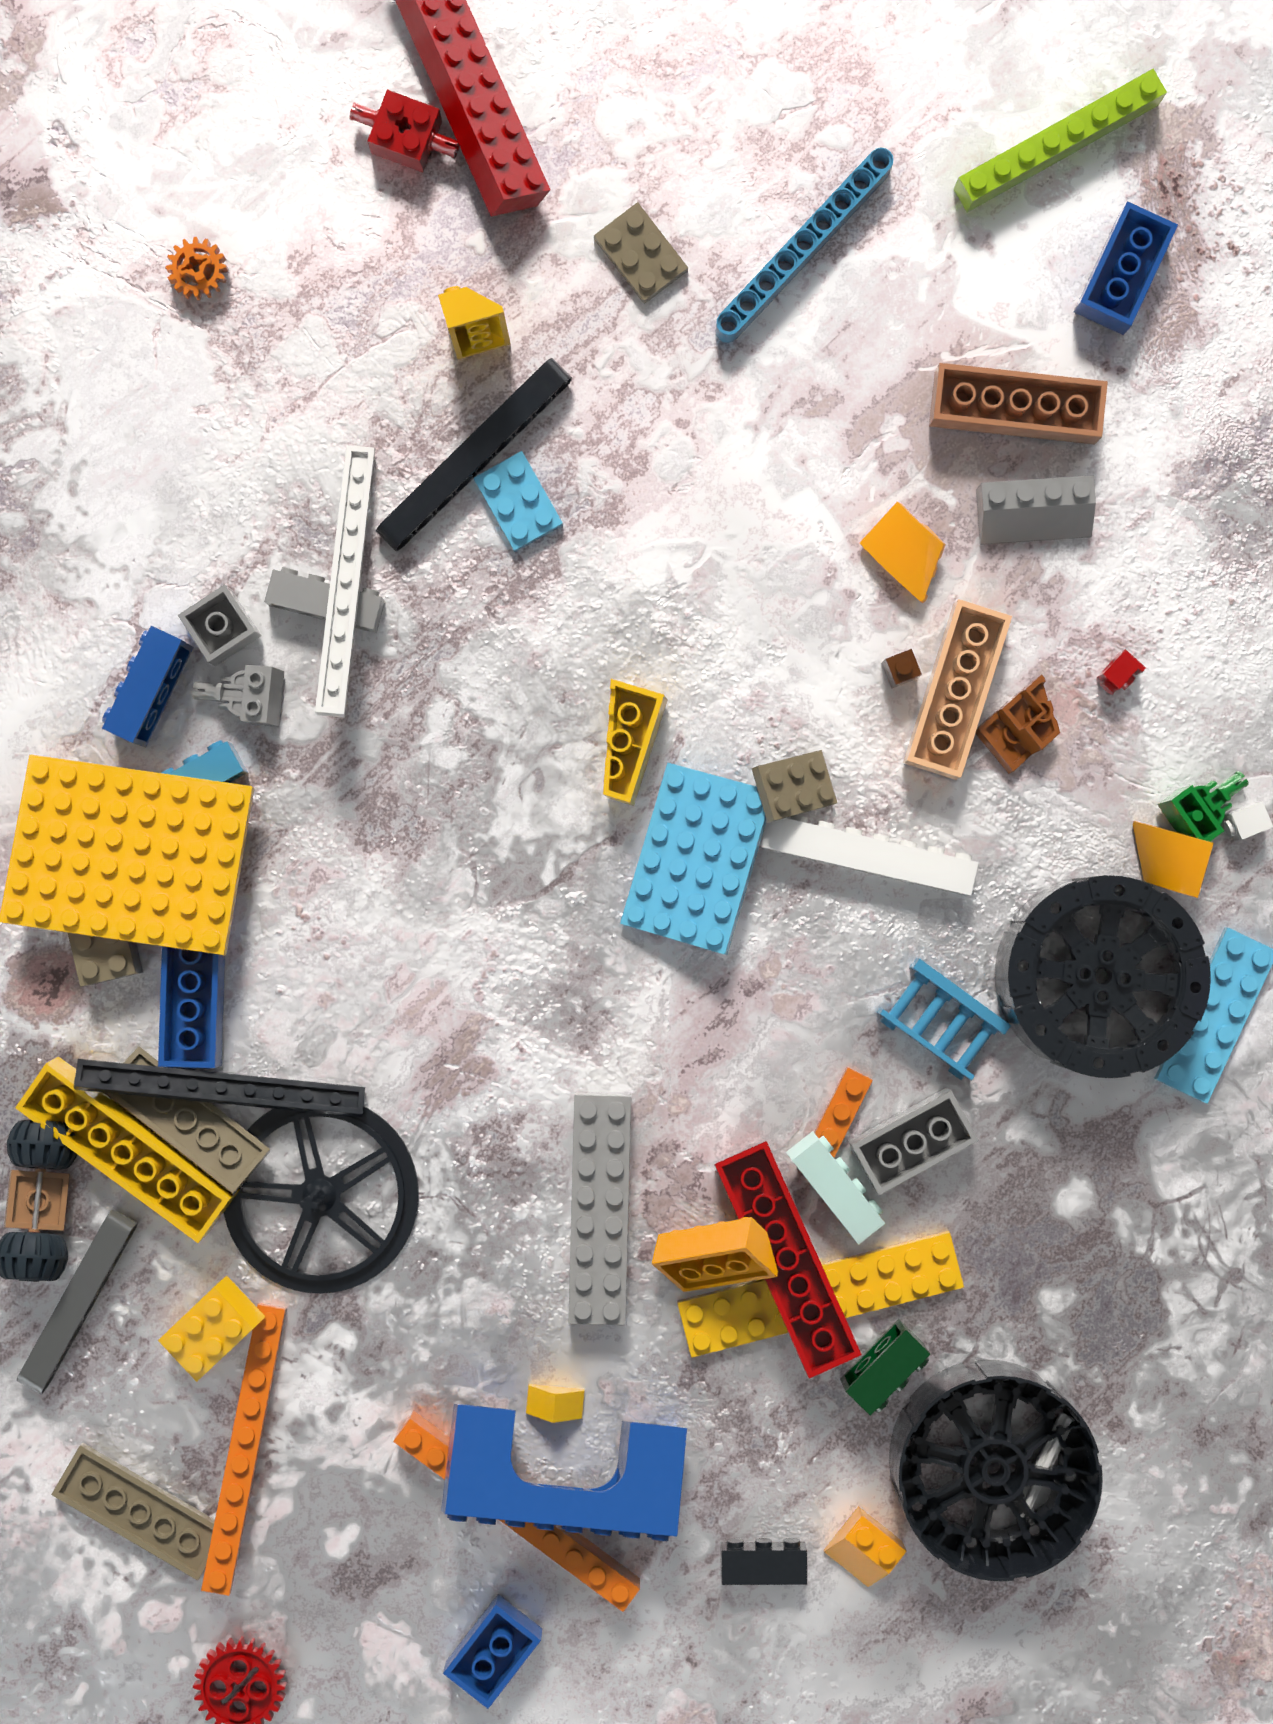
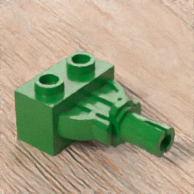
[1157,771,1249,841]

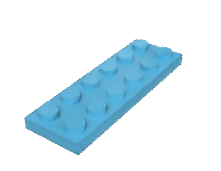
[1154,927,1273,1104]

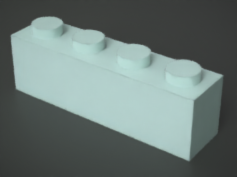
[786,1131,885,1245]

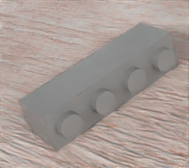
[264,567,385,633]

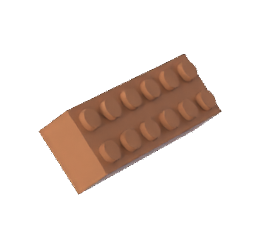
[929,363,1108,445]

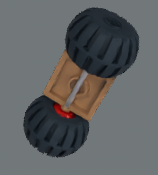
[0,1120,77,1282]

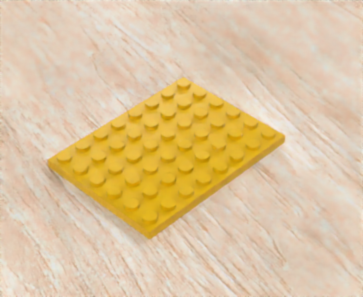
[0,754,255,956]

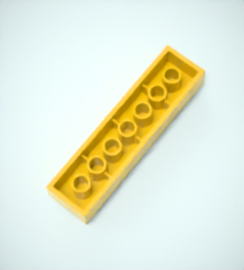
[15,1056,239,1243]

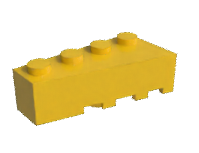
[603,679,668,806]

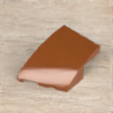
[975,674,1060,774]

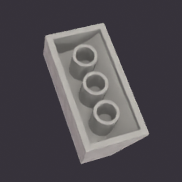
[976,475,1096,545]

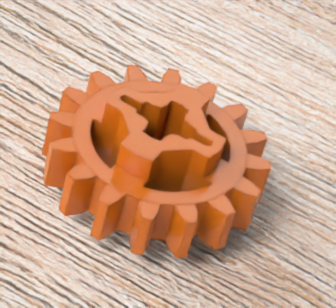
[165,237,229,301]

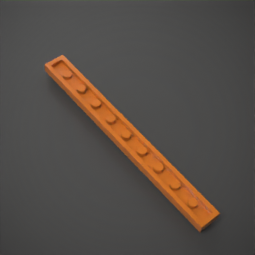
[201,1303,287,1596]

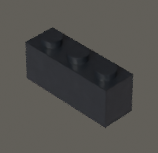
[720,1538,807,1585]

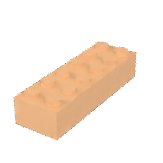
[903,599,1012,780]

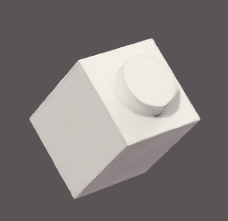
[1223,801,1273,841]

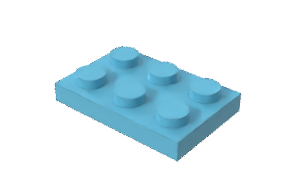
[473,451,563,552]

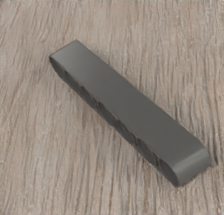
[16,1209,138,1395]

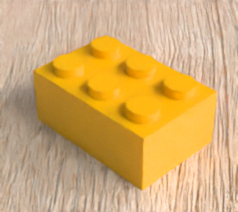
[158,1275,265,1382]

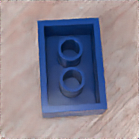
[443,1594,543,1709]

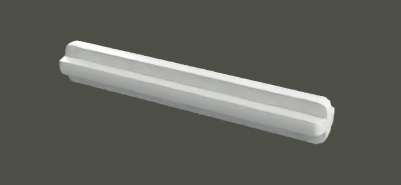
[1020,1412,1075,1517]

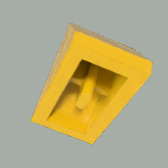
[526,1384,585,1423]

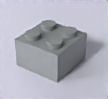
[178,584,262,666]

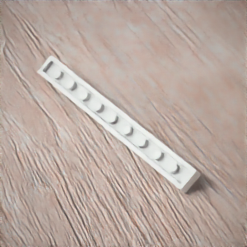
[315,445,375,718]

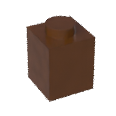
[882,649,922,689]

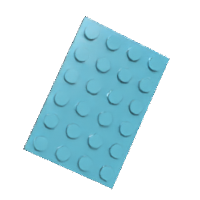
[620,762,767,955]

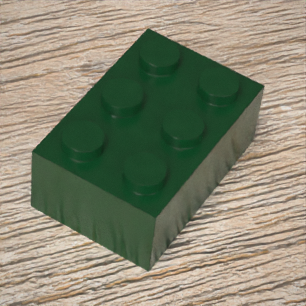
[840,1319,931,1416]

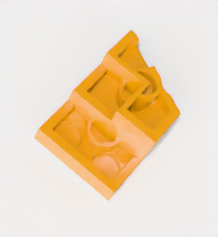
[860,501,946,603]
[1132,821,1214,898]

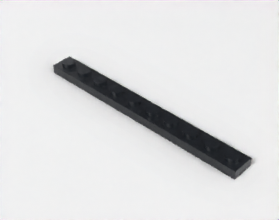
[73,1059,365,1117]

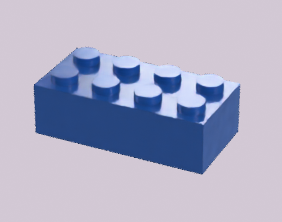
[1073,201,1178,336]
[102,626,194,748]

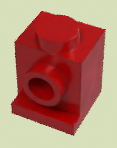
[1097,649,1146,695]

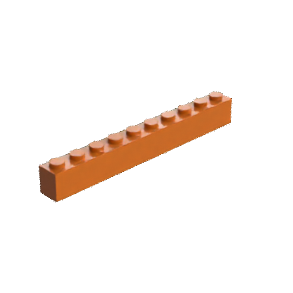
[393,1410,640,1612]

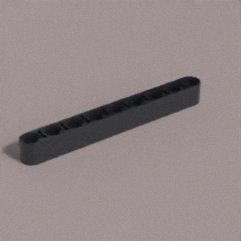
[376,358,572,552]

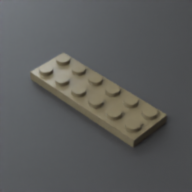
[103,1046,270,1195]
[51,1443,215,1581]

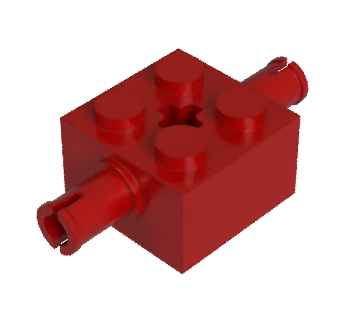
[349,89,460,173]

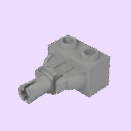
[192,665,284,727]

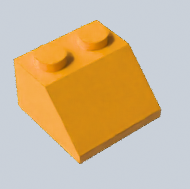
[824,1506,907,1587]

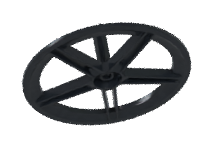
[224,1106,419,1294]

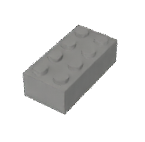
[848,1088,979,1195]

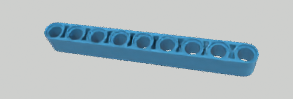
[715,147,894,343]

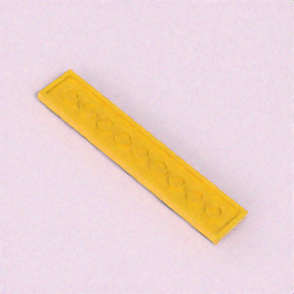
[677,1231,964,1358]

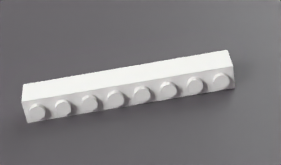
[759,815,979,896]

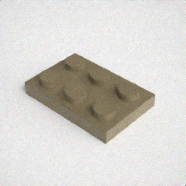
[594,202,688,304]
[751,750,837,823]

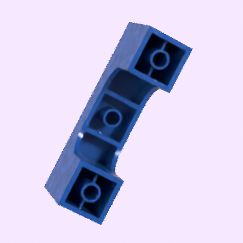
[441,1404,687,1541]

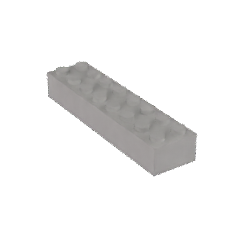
[568,1092,631,1325]

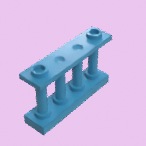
[877,958,1012,1081]

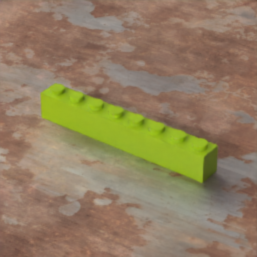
[954,68,1167,213]

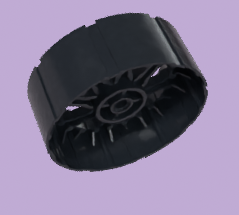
[995,875,1211,1078]
[889,1360,1103,1581]

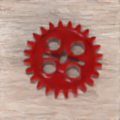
[193,1636,287,1724]

